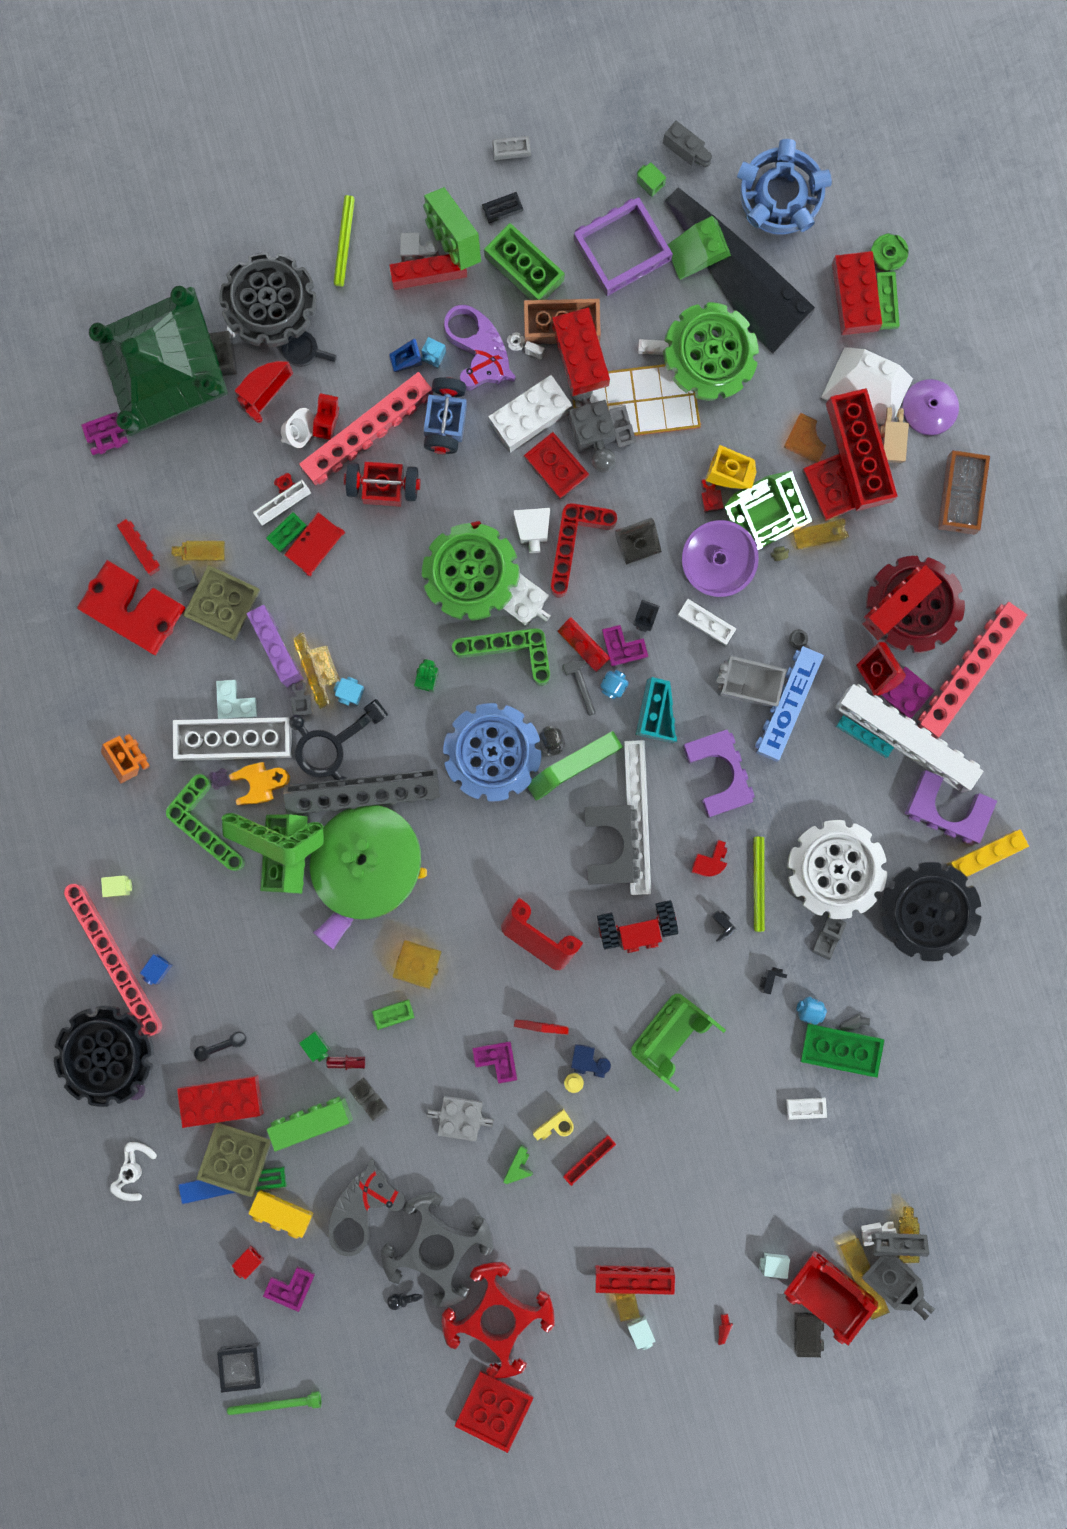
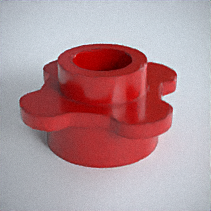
[274,473,295,494]

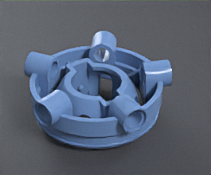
[737,139,832,235]

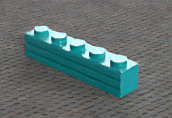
[835,715,894,758]

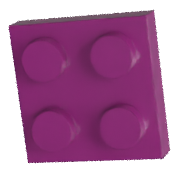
[880,666,935,719]

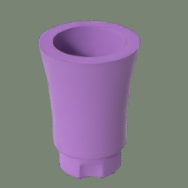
[313,912,354,950]

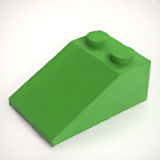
[667,216,731,280]

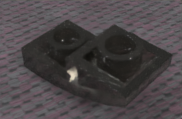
[349,1077,390,1122]

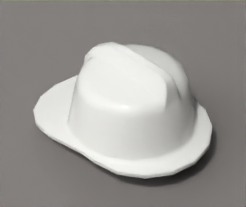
[280,408,315,448]

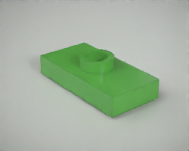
[372,999,415,1030]

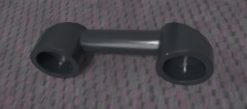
[194,1031,247,1062]

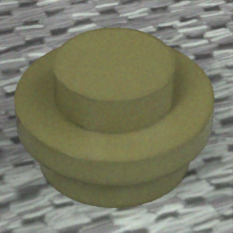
[770,546,790,561]

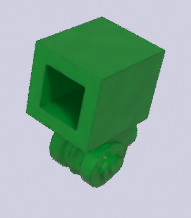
[414,659,439,693]

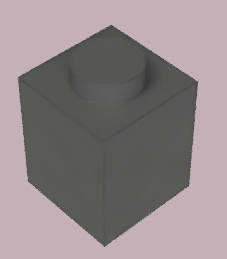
[171,564,199,592]

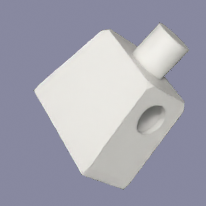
[514,508,550,553]

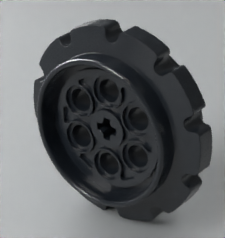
[880,862,981,961]
[54,1005,154,1107]

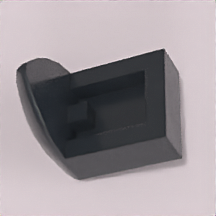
[711,911,737,942]

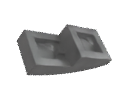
[609,405,636,448]

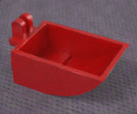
[235,361,293,423]

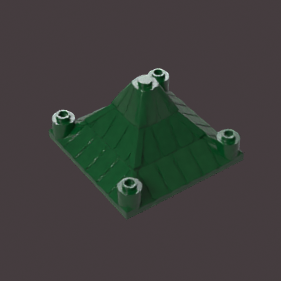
[89,286,228,436]

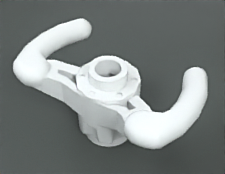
[110,1142,157,1201]

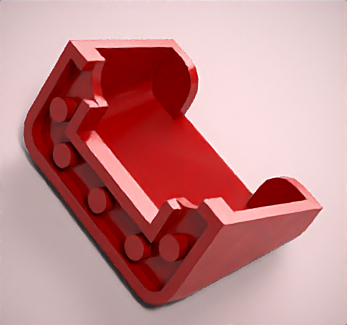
[501,898,583,970]
[784,1251,878,1346]

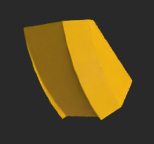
[705,445,757,489]

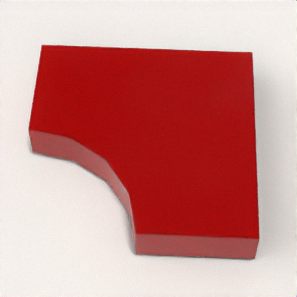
[514,1019,569,1035]

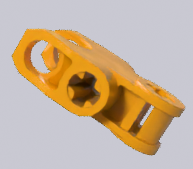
[229,762,290,806]

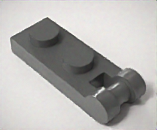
[871,1233,929,1257]

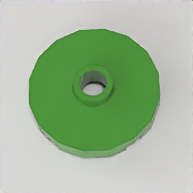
[871,233,909,271]

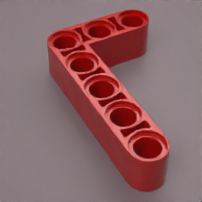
[551,503,617,598]

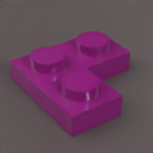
[602,625,649,667]
[472,1041,517,1084]
[263,1266,315,1312]

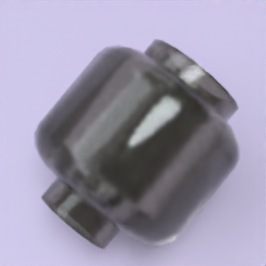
[539,726,565,756]

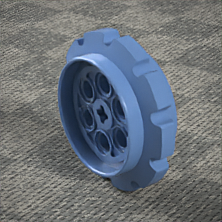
[443,703,541,802]

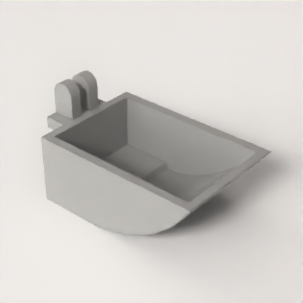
[716,656,787,706]

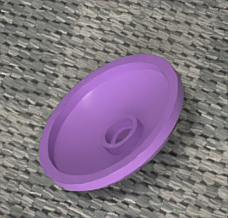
[902,379,959,435]

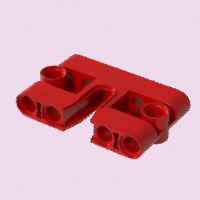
[77,560,186,656]

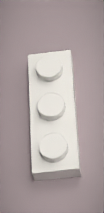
[678,599,736,646]

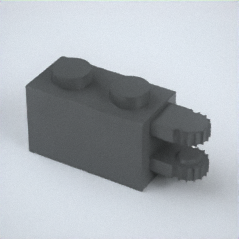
[663,120,712,168]

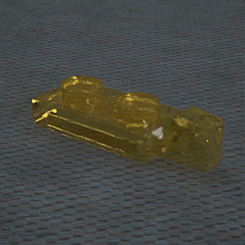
[172,541,225,561]
[898,1206,920,1263]

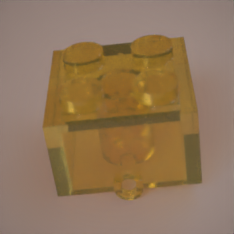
[393,940,442,990]

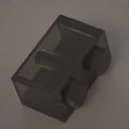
[794,1312,824,1358]

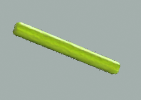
[334,195,355,287]
[753,836,765,932]

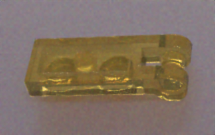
[793,519,849,550]

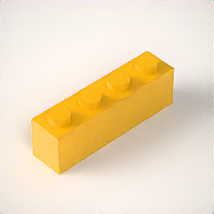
[946,829,1029,877]

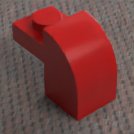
[313,393,339,440]
[691,840,728,877]

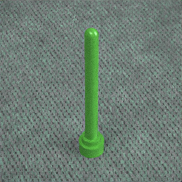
[227,1391,322,1415]

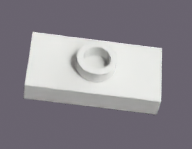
[786,1097,827,1120]

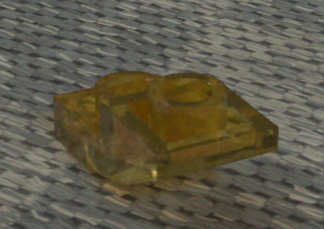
[614,1293,640,1322]

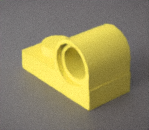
[533,1108,574,1141]

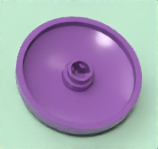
[682,520,759,597]

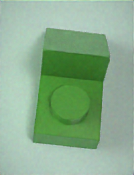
[503,1145,533,1184]

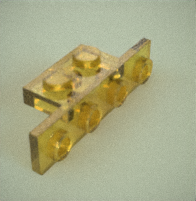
[294,632,340,709]

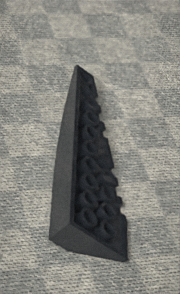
[665,187,815,354]

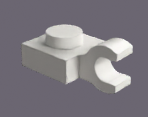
[861,1222,896,1246]

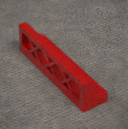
[595,1265,675,1295]

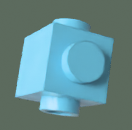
[334,677,365,706]

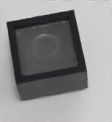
[217,1342,264,1393]

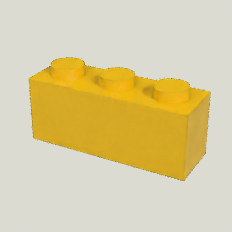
[248,1190,314,1239]

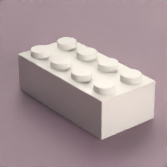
[488,375,573,453]

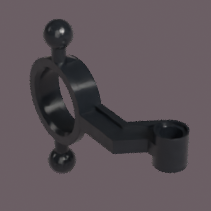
[289,699,388,786]

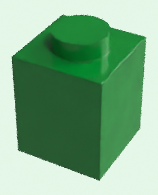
[299,1031,330,1062]

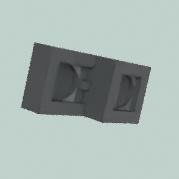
[812,915,847,960]

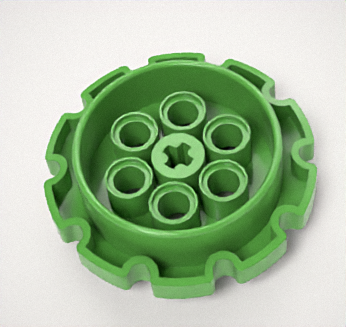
[663,302,759,401]
[422,523,520,621]

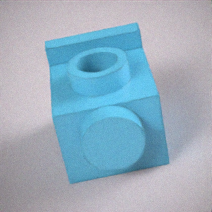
[421,337,446,368]

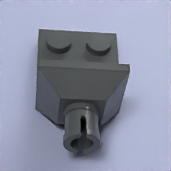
[862,1255,935,1321]

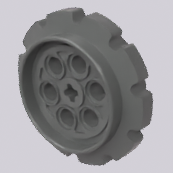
[219,252,317,347]

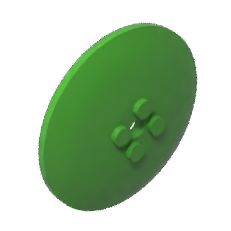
[310,805,421,920]

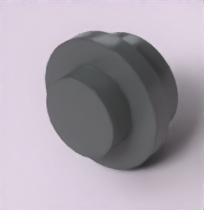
[789,629,808,649]

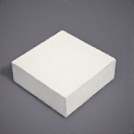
[525,341,545,360]

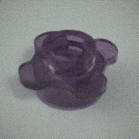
[209,768,231,790]

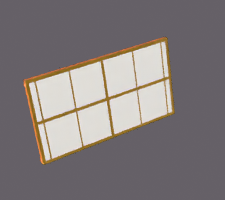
[572,364,701,436]

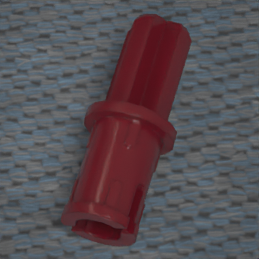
[326,1055,365,1070]

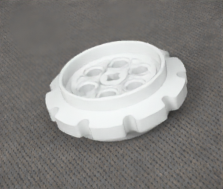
[787,820,887,919]

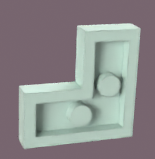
[216,680,257,719]

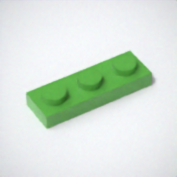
[876,272,900,330]

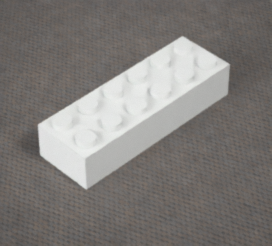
[173,717,292,761]

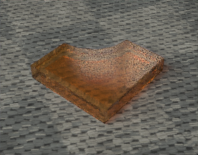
[784,413,826,463]

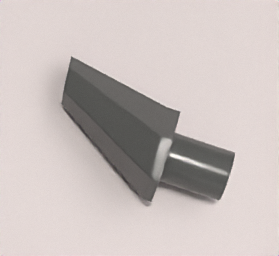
[839,1014,870,1030]

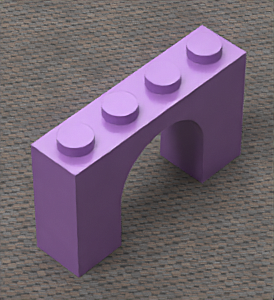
[246,605,304,688]
[683,729,755,818]
[905,770,997,846]

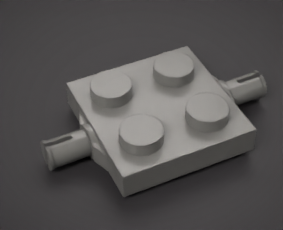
[427,1096,494,1141]

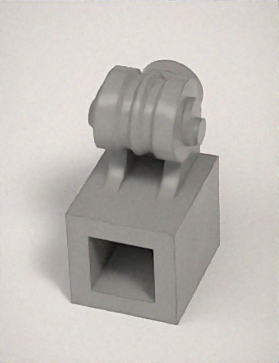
[400,233,439,262]

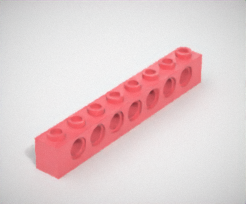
[299,372,434,486]
[917,602,1027,739]

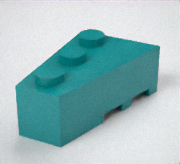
[635,677,677,743]

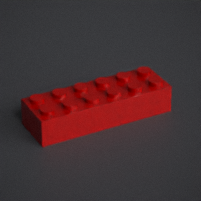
[826,388,898,511]

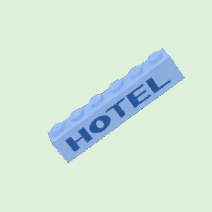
[755,646,824,762]

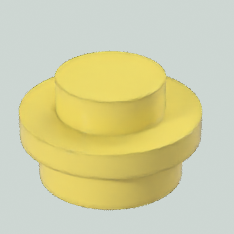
[564,1073,584,1093]

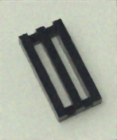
[482,192,523,224]

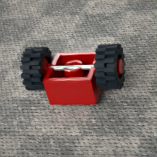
[597,900,678,953]

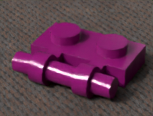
[81,412,129,455]

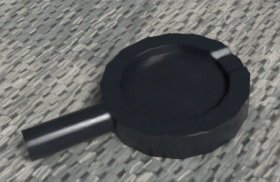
[282,331,337,367]

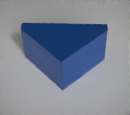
[389,339,422,372]

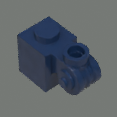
[571,1044,611,1078]

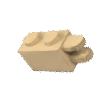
[879,407,909,463]

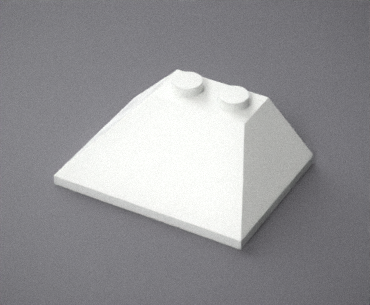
[821,347,913,426]

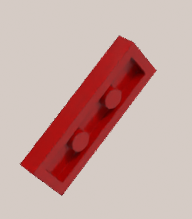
[557,617,610,672]

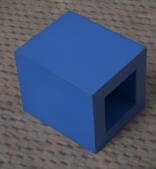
[140,954,173,985]

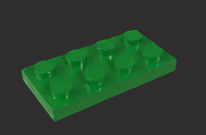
[800,1023,885,1078]

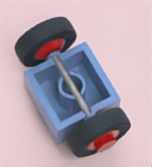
[424,377,467,454]

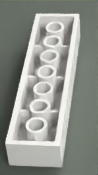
[835,684,984,793]

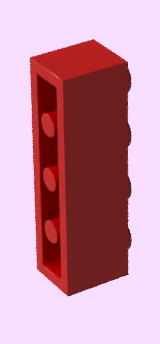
[389,254,467,290]

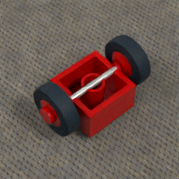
[344,462,421,507]

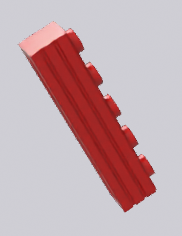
[117,519,160,576]
[563,1134,617,1186]

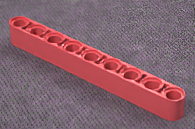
[64,884,162,1036]

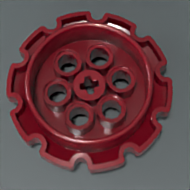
[866,556,965,653]

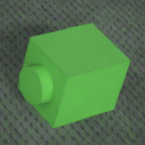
[636,162,666,197]

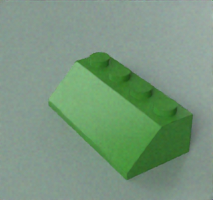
[260,814,308,894]

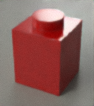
[232,1245,265,1280]

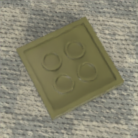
[183,565,261,641]
[196,1123,271,1198]

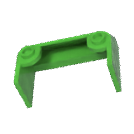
[631,994,726,1092]

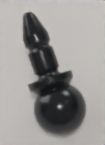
[387,1293,423,1310]

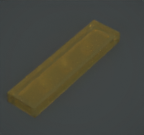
[839,1238,890,1320]

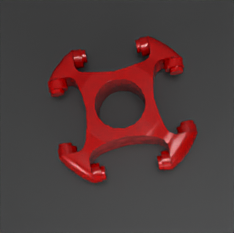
[441,1262,555,1378]

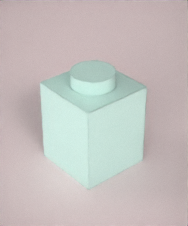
[759,1253,790,1279]
[627,1315,656,1350]

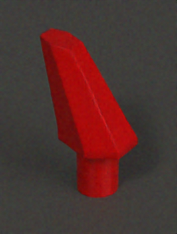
[718,1313,733,1345]

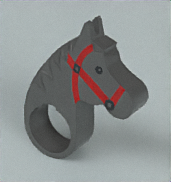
[329,1159,406,1256]

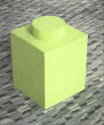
[101,876,132,897]

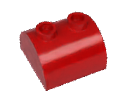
[856,642,906,696]

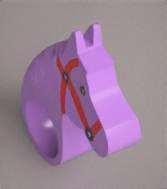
[444,305,515,391]

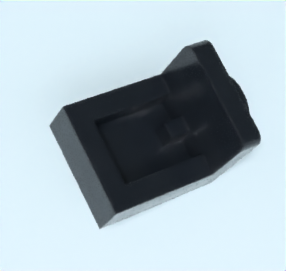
[633,600,660,632]
[759,967,787,995]

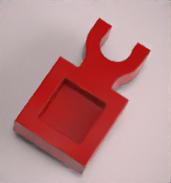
[701,479,724,513]

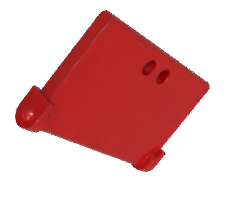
[284,512,346,577]

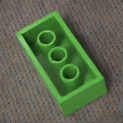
[423,187,481,270]
[484,223,565,300]
[267,1096,353,1151]

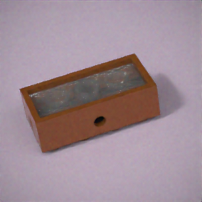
[938,450,990,535]

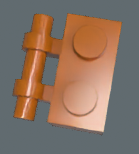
[101,734,150,784]

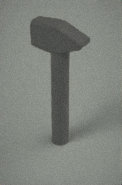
[563,661,596,716]

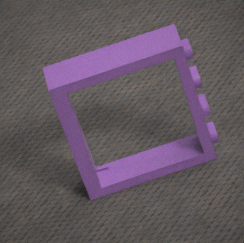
[573,197,673,296]

